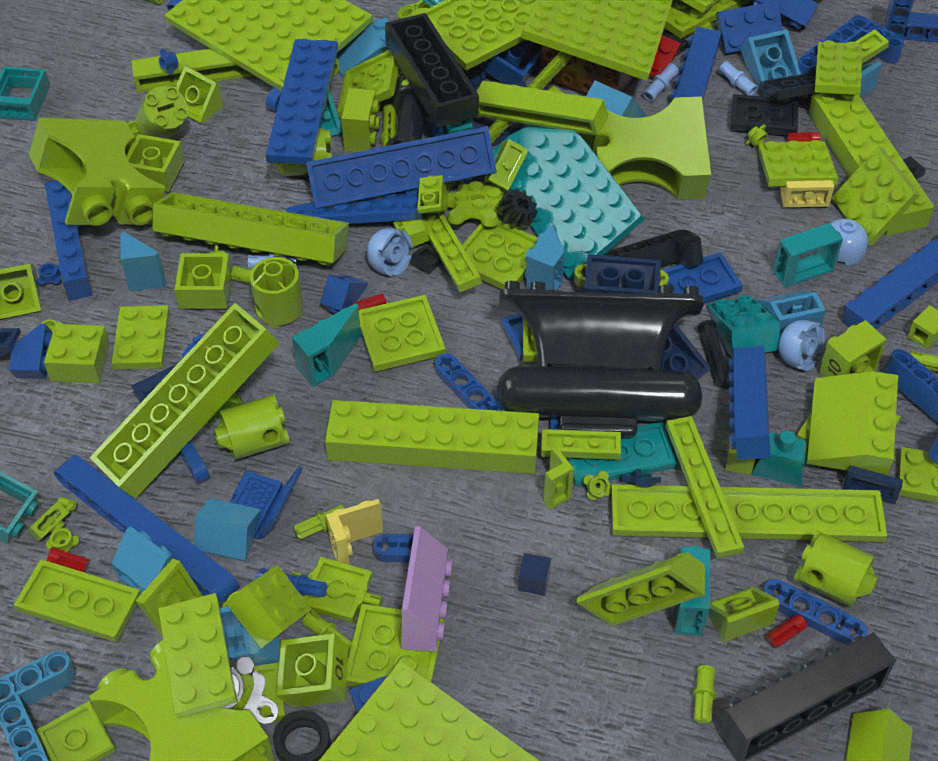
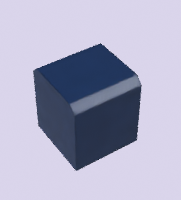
[518,553,551,596]

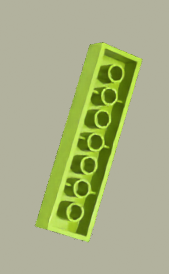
[808,93,934,236]
[153,192,349,265]
[90,303,280,499]
[325,400,539,474]

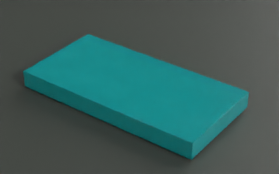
[567,422,678,487]

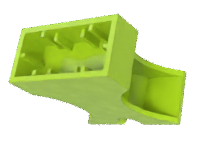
[579,97,711,200]
[29,117,166,226]
[89,640,275,761]

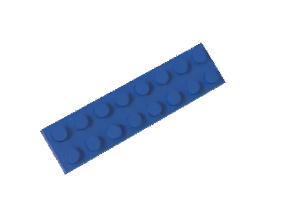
[266,39,338,164]
[306,126,497,208]

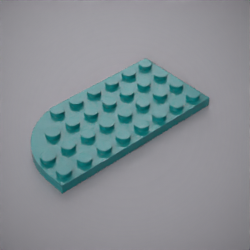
[493,125,645,281]

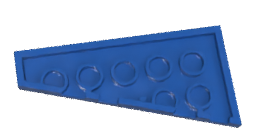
[286,188,423,224]

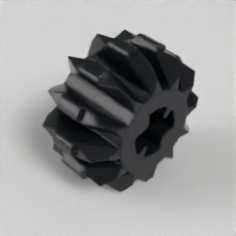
[497,188,538,230]

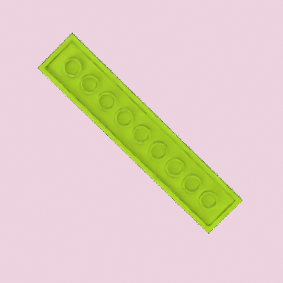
[611,484,887,542]

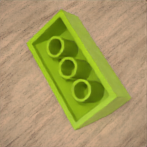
[0,263,42,319]
[577,552,705,626]

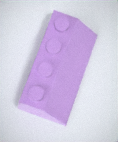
[402,526,453,652]

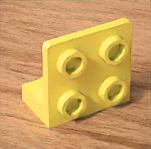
[779,180,834,207]
[326,499,383,565]

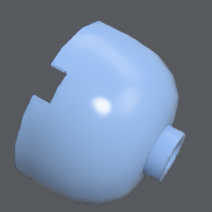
[831,219,868,265]
[367,228,412,276]
[779,320,825,371]

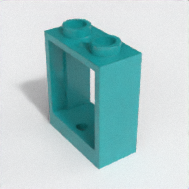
[0,66,50,121]
[773,223,843,288]
[0,471,39,545]
[674,546,710,636]

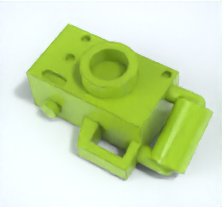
[393,219,430,247]
[26,496,76,542]

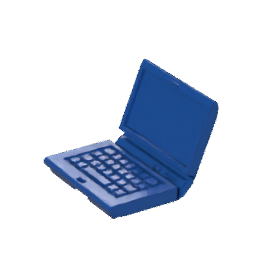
[229,466,302,539]

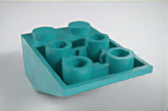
[707,295,780,358]
[292,303,361,387]

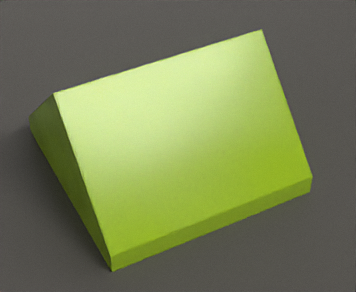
[176,66,223,123]
[708,586,780,642]
[846,709,913,761]

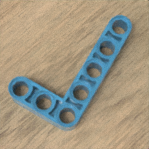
[0,651,76,761]

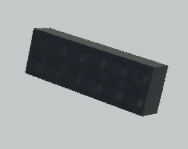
[385,13,479,128]
[719,632,896,761]

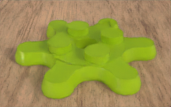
[447,181,507,227]

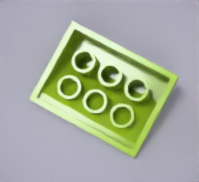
[806,371,898,475]

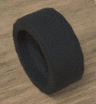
[273,711,332,761]

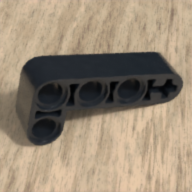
[604,229,704,267]

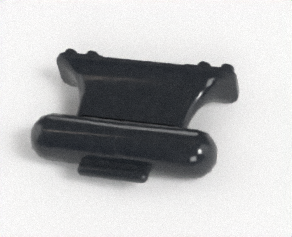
[496,281,704,437]

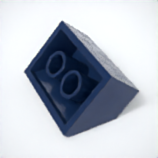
[584,254,661,294]

